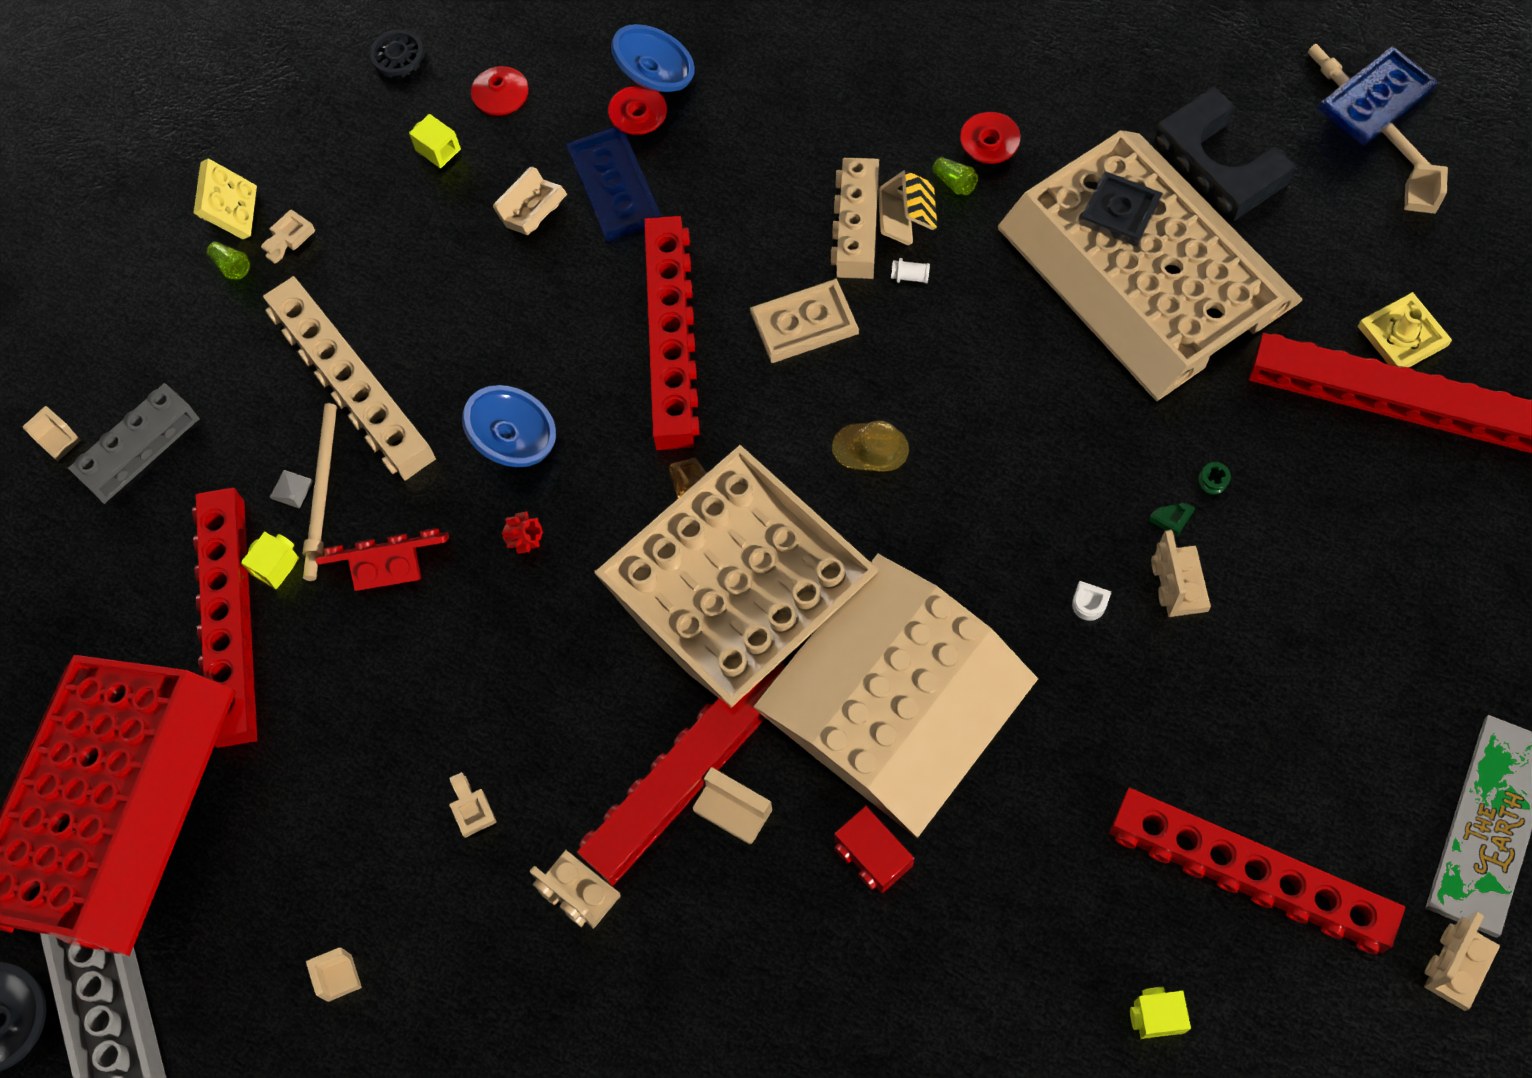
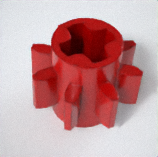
[502,512,543,554]

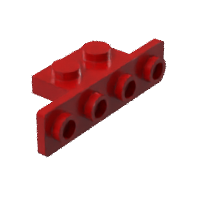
[315,528,449,591]

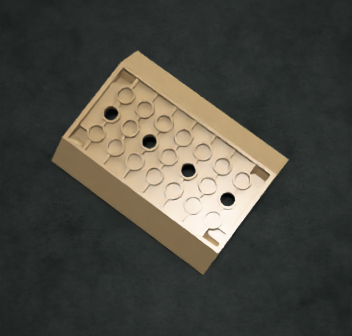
[998,130,1302,401]

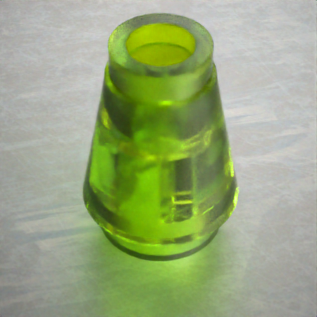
[933,157,978,195]
[207,242,250,279]

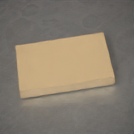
[750,279,859,363]

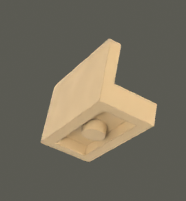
[693,767,772,844]

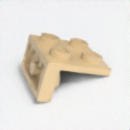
[1151,530,1211,617]
[529,850,621,929]
[1424,911,1500,1011]

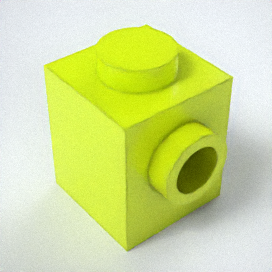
[409,114,461,168]
[241,531,300,590]
[1130,987,1191,1039]

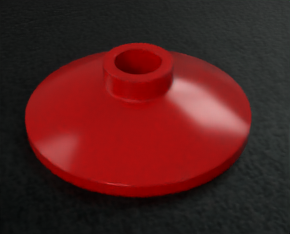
[471,66,529,116]
[608,86,667,135]
[960,112,1020,164]

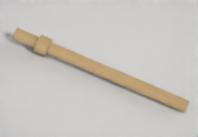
[1308,44,1431,166]
[303,403,337,581]

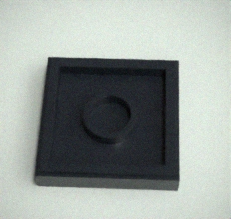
[1079,171,1163,247]

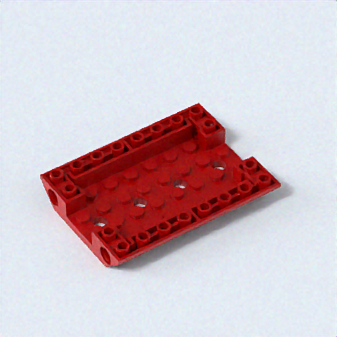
[0,655,236,956]

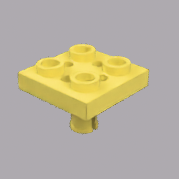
[194,158,257,239]
[1358,292,1452,367]

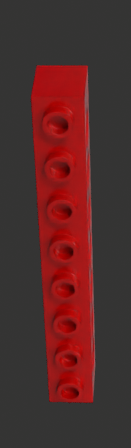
[645,216,700,450]
[192,488,257,748]
[1109,788,1406,954]

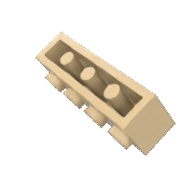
[831,158,879,279]

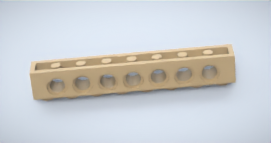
[263,276,436,480]

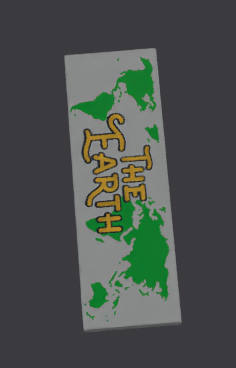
[1425,715,1532,938]

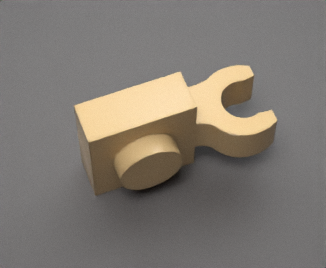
[261,210,315,264]
[449,772,497,838]

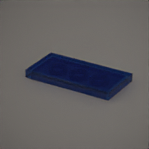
[1318,46,1438,146]
[566,127,662,242]

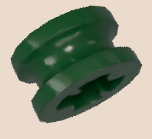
[1198,462,1231,494]

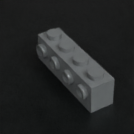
[68,383,199,504]

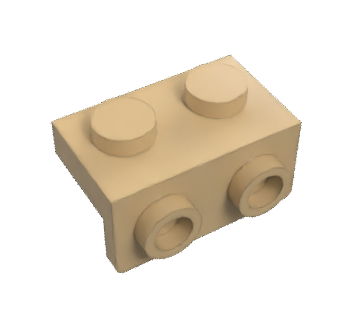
[493,167,567,235]

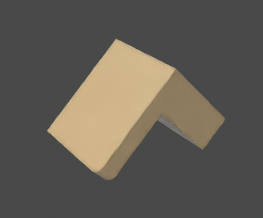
[1404,164,1448,214]
[23,406,81,462]
[306,948,362,1002]

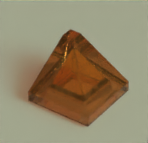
[669,457,707,498]

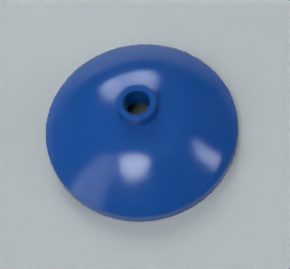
[611,24,695,92]
[462,385,556,467]

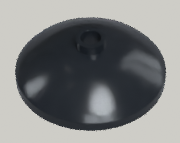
[0,962,46,1071]

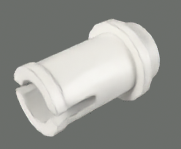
[891,258,930,283]

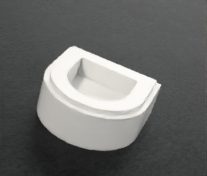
[1072,581,1111,620]

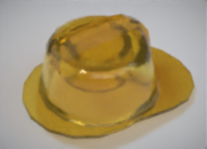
[832,421,909,471]

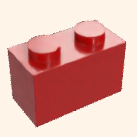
[834,806,914,894]

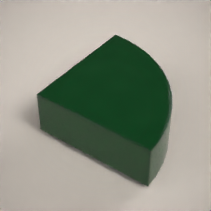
[1148,503,1195,537]

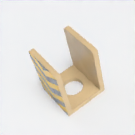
[878,170,937,245]

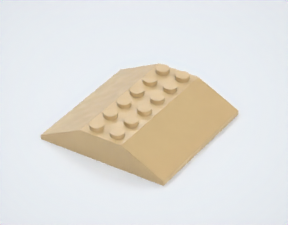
[595,445,878,707]
[753,554,1038,839]

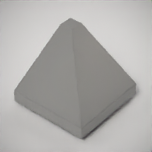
[270,470,313,508]

